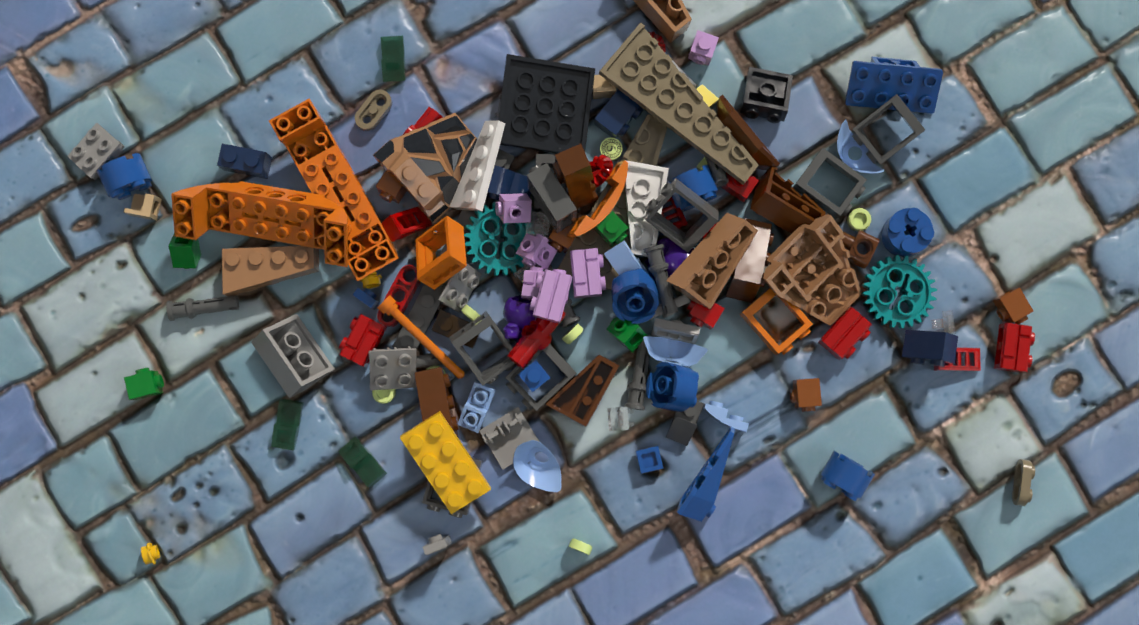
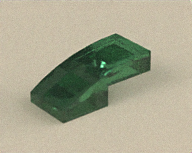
[381,36,406,82]
[271,399,304,450]
[338,436,387,488]

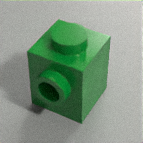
[595,211,629,247]
[168,233,201,269]
[606,317,647,353]
[124,368,164,400]

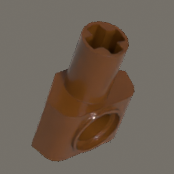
[842,229,880,269]

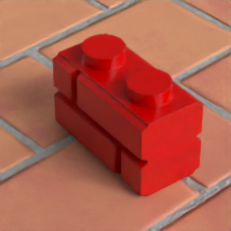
[818,307,872,360]
[339,314,387,368]
[994,323,1035,373]

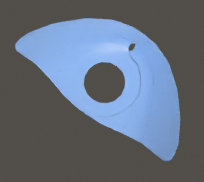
[837,120,884,174]
[643,336,708,367]
[513,440,561,492]

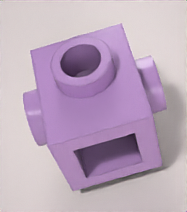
[516,233,557,270]

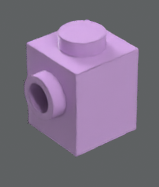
[688,30,719,66]
[495,193,532,223]

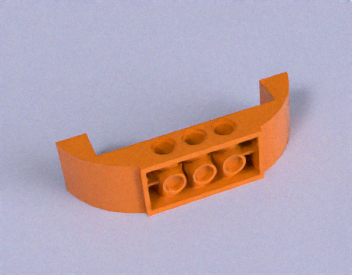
[269,98,399,281]
[171,181,348,267]

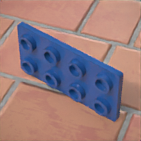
[845,57,943,114]

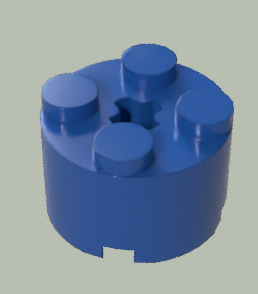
[97,153,152,200]
[666,165,719,211]
[882,208,934,257]
[611,268,659,324]
[646,362,699,412]
[820,450,875,501]

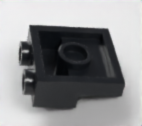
[740,67,793,123]

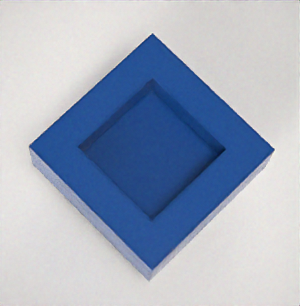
[353,288,379,310]
[518,360,550,392]
[635,446,663,474]

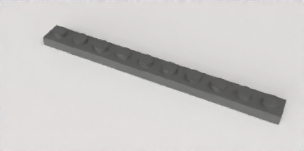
[392,149,515,352]

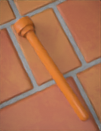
[377,295,465,379]

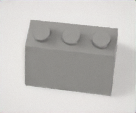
[251,314,334,398]

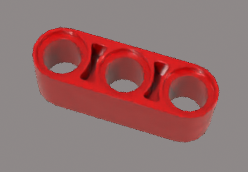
[377,265,421,327]

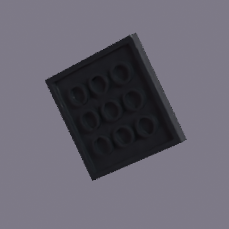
[498,54,595,154]

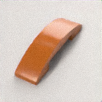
[567,160,628,238]

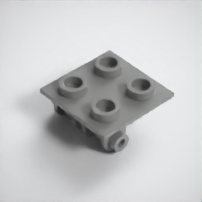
[68,123,125,180]
[438,264,482,313]
[368,346,416,390]
[479,407,539,469]

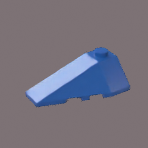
[677,427,735,522]

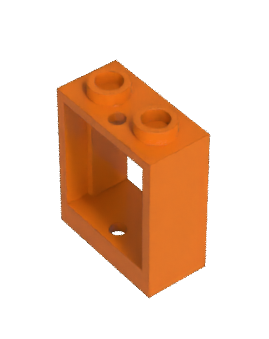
[415,216,467,290]
[740,288,813,355]

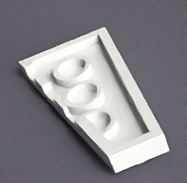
[450,120,506,211]
[625,160,669,257]

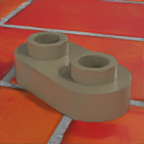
[355,90,392,131]
[1012,459,1035,506]

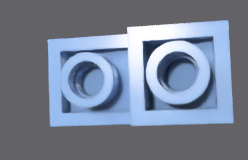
[604,240,648,275]
[458,379,497,433]
[703,401,749,432]

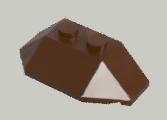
[716,94,780,170]

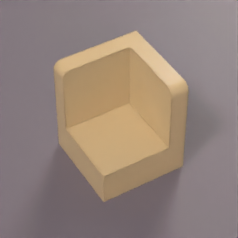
[592,75,616,99]
[124,194,162,221]

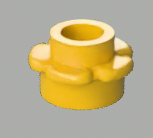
[360,272,382,289]
[141,543,160,565]

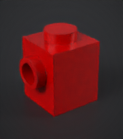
[721,172,759,203]
[687,301,725,330]

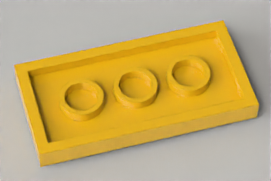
[400,411,491,514]

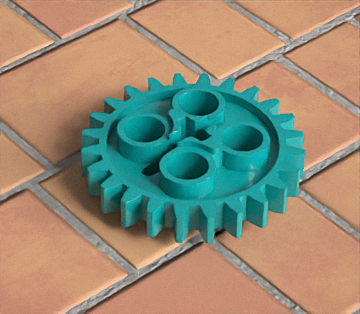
[464,202,536,276]
[861,255,937,329]

